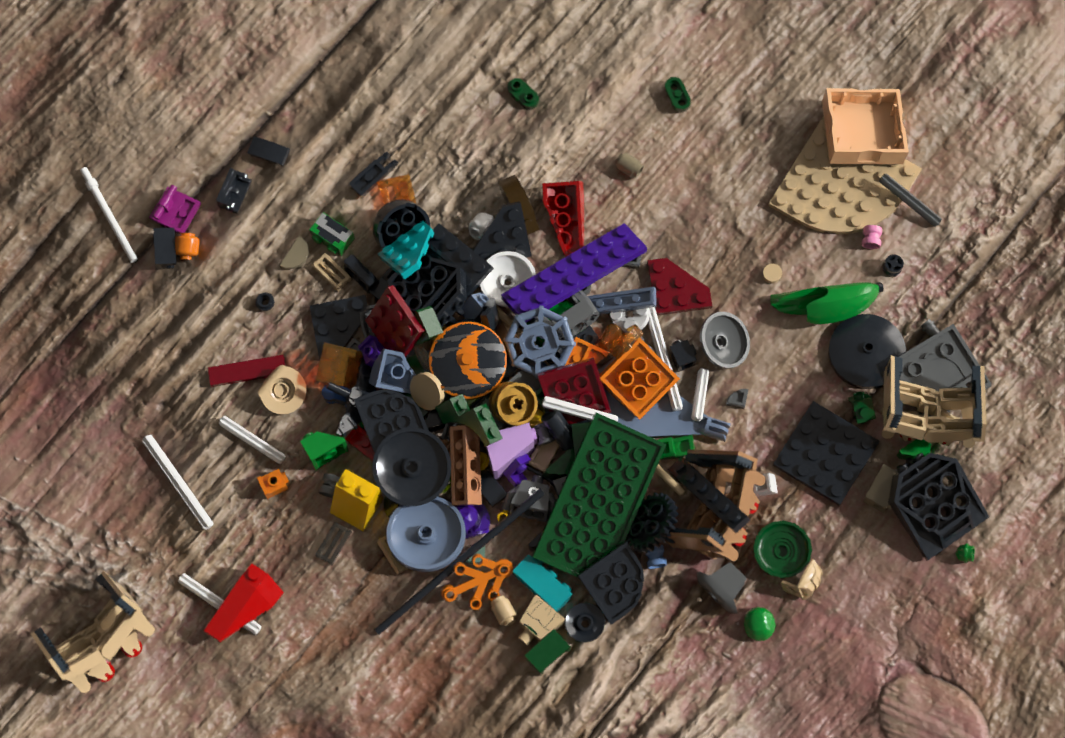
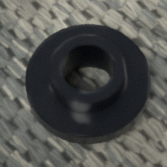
[256,292,275,311]

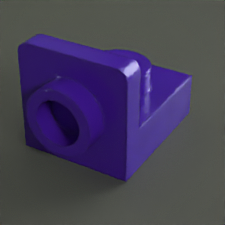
[503,454,531,487]

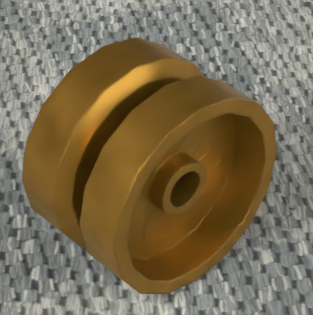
[489,381,538,426]

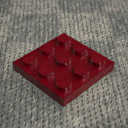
[365,285,425,358]
[538,357,611,425]

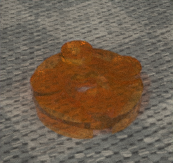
[608,324,644,358]

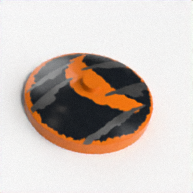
[429,322,507,400]

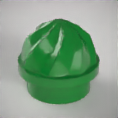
[955,543,975,563]

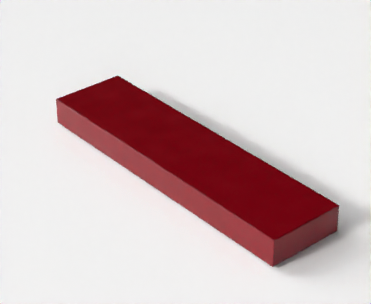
[208,355,285,387]

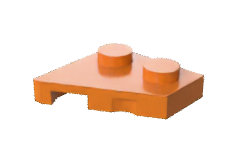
[565,337,609,365]

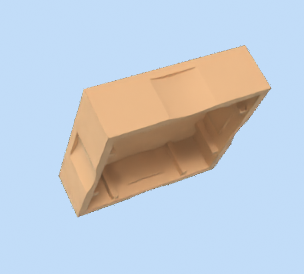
[822,88,909,164]

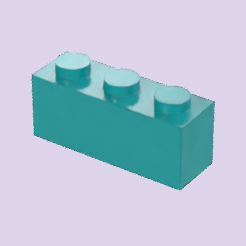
[513,554,572,612]

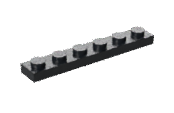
[668,457,751,534]

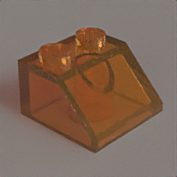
[316,342,362,389]

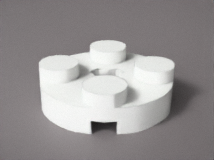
[610,308,649,333]

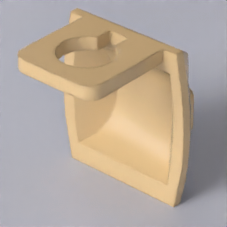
[781,559,823,600]

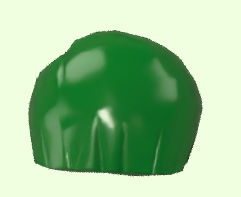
[744,607,775,641]

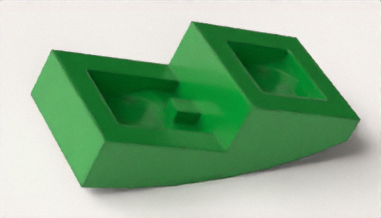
[658,435,695,460]

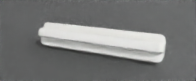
[691,368,709,422]

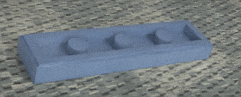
[588,287,656,315]

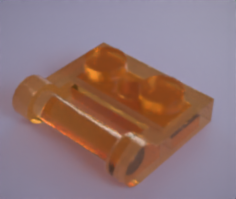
[377,174,416,205]

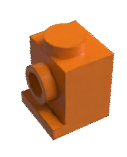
[257,469,289,499]

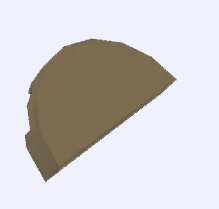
[280,235,309,270]

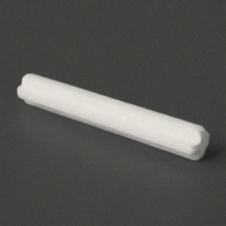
[542,396,618,422]
[219,416,285,464]

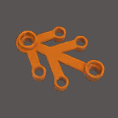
[441,554,513,610]

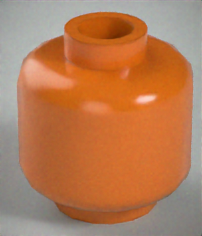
[175,233,199,260]

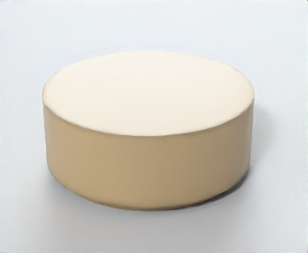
[763,264,782,284]

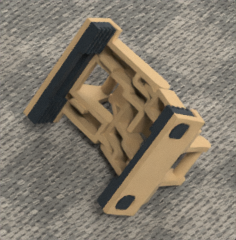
[882,356,986,448]
[31,570,155,693]

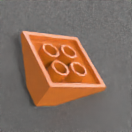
[599,338,680,420]

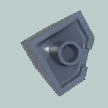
[369,348,416,394]

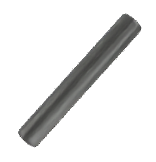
[879,173,942,227]

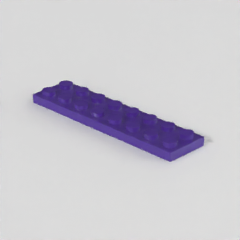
[501,223,647,322]

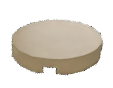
[410,372,444,410]

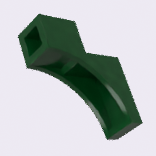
[435,394,503,447]

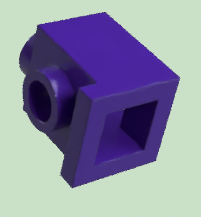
[358,335,384,367]

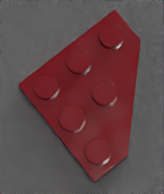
[647,258,713,316]

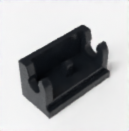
[216,168,252,214]
[153,228,176,270]

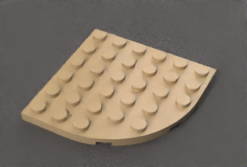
[768,116,922,234]

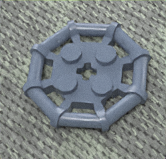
[503,306,576,379]

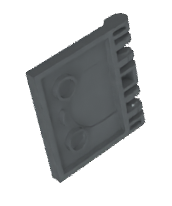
[899,324,991,417]

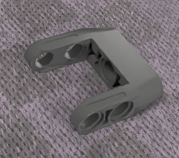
[528,290,599,341]

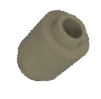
[615,152,644,178]

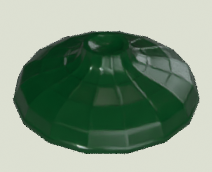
[753,520,812,578]

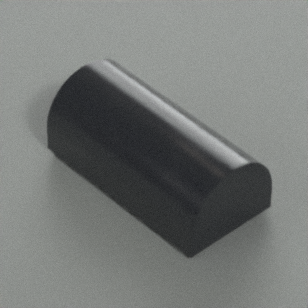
[344,255,379,294]
[541,410,574,451]

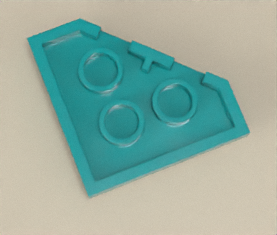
[378,221,434,280]

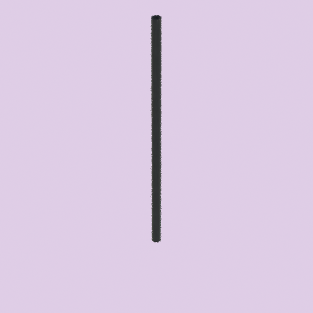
[374,488,545,635]

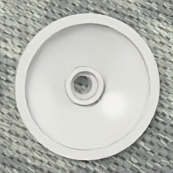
[480,251,536,307]

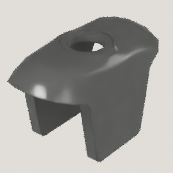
[696,563,746,614]

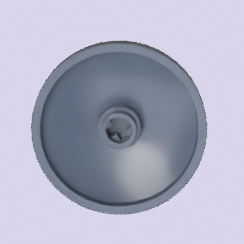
[387,497,466,572]

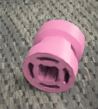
[862,225,882,249]

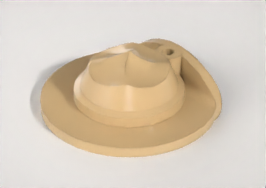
[258,365,306,414]

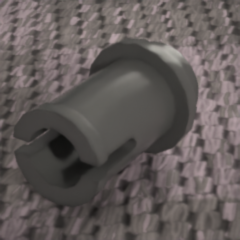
[921,319,940,337]

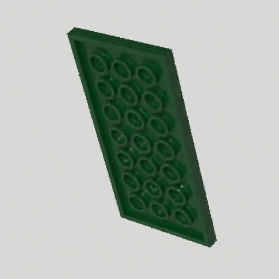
[532,412,667,577]

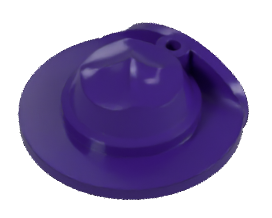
[451,502,490,540]

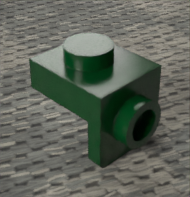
[848,392,876,424]

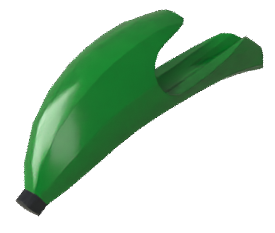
[769,282,883,325]

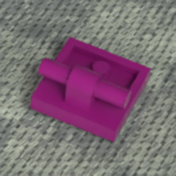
[149,184,201,234]

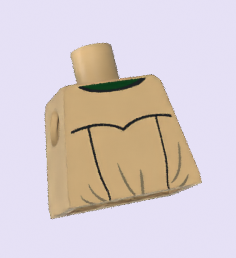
[518,595,565,645]

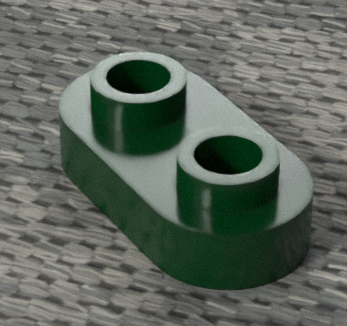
[665,77,691,112]
[508,78,539,110]

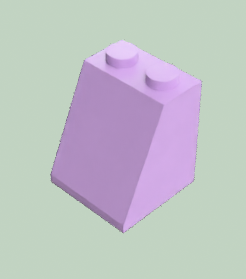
[486,423,537,480]

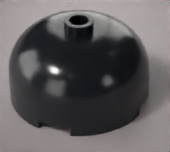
[372,199,430,249]

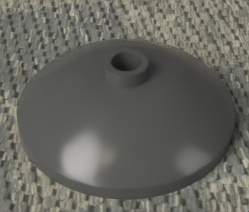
[700,312,750,369]

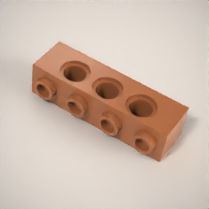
[450,425,482,506]

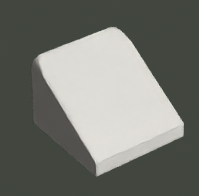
[753,473,778,496]

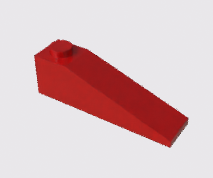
[542,181,584,257]
[204,563,284,642]

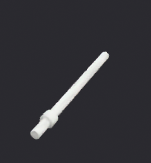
[80,167,137,263]

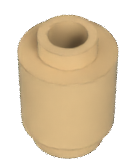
[490,595,517,626]

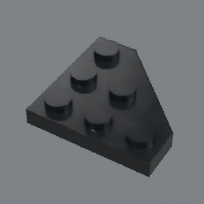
[472,201,532,261]
[310,295,368,361]

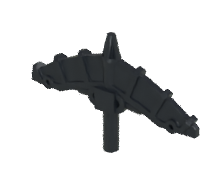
[326,357,377,437]

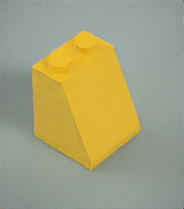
[330,469,383,532]

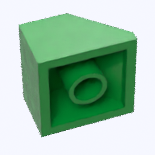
[300,431,349,470]

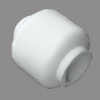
[469,213,494,240]

